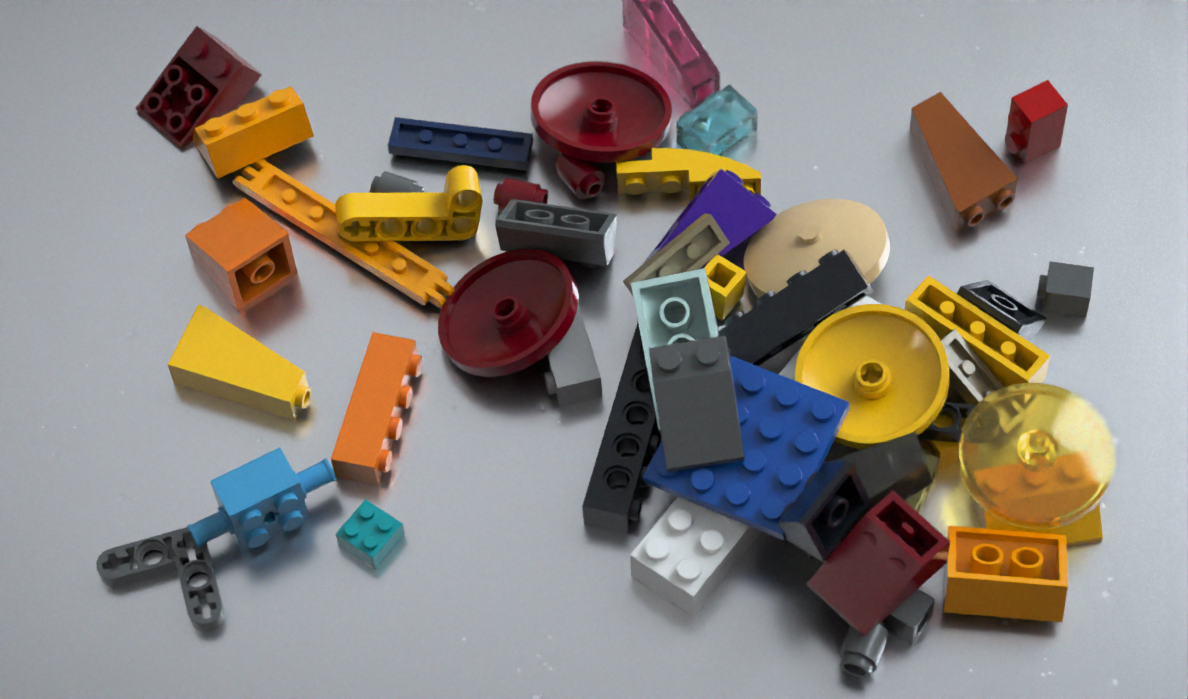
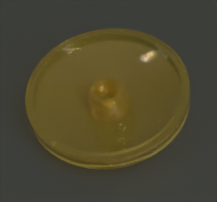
[957,383,1115,530]

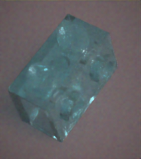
[676,84,758,156]

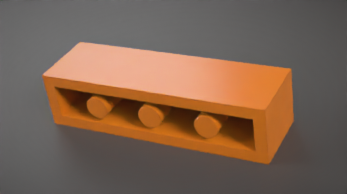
[331,332,422,485]

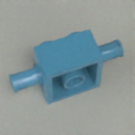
[187,447,337,552]

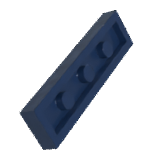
[388,117,533,170]

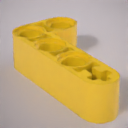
[335,165,483,241]

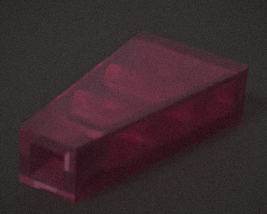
[622,0,720,109]

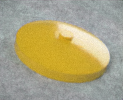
[795,304,949,450]

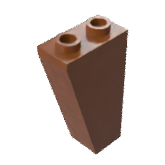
[910,92,1018,232]

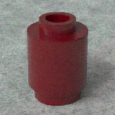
[555,153,605,199]
[493,178,548,213]

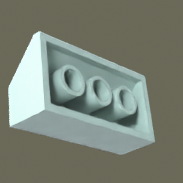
[631,268,719,431]

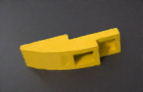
[616,148,761,201]

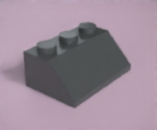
[495,199,617,268]

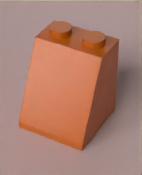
[185,198,298,311]

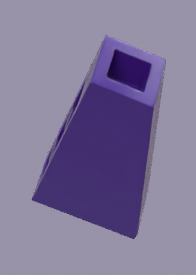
[642,168,777,269]

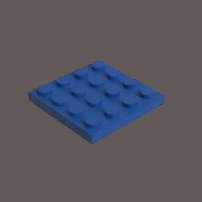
[643,355,850,540]

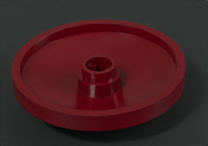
[530,61,672,162]
[438,249,579,377]

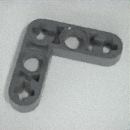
[96,527,225,633]

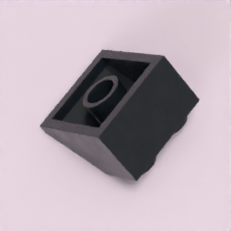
[778,461,871,562]

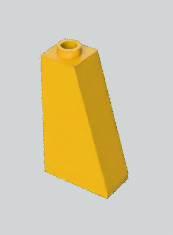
[167,305,311,421]

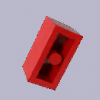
[1005,80,1068,164]

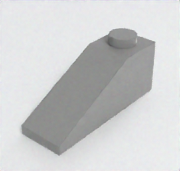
[544,304,602,407]

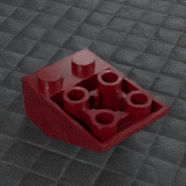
[135,26,262,149]
[807,491,951,637]

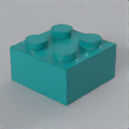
[336,499,405,569]

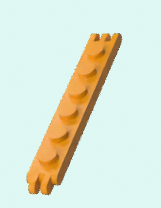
[233,159,455,307]

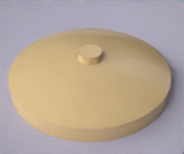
[744,199,890,297]

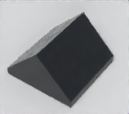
[957,280,1048,341]

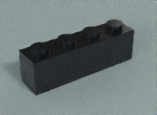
[718,249,874,366]

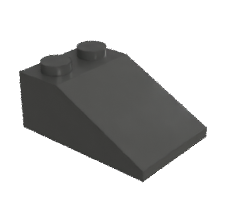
[649,336,745,472]

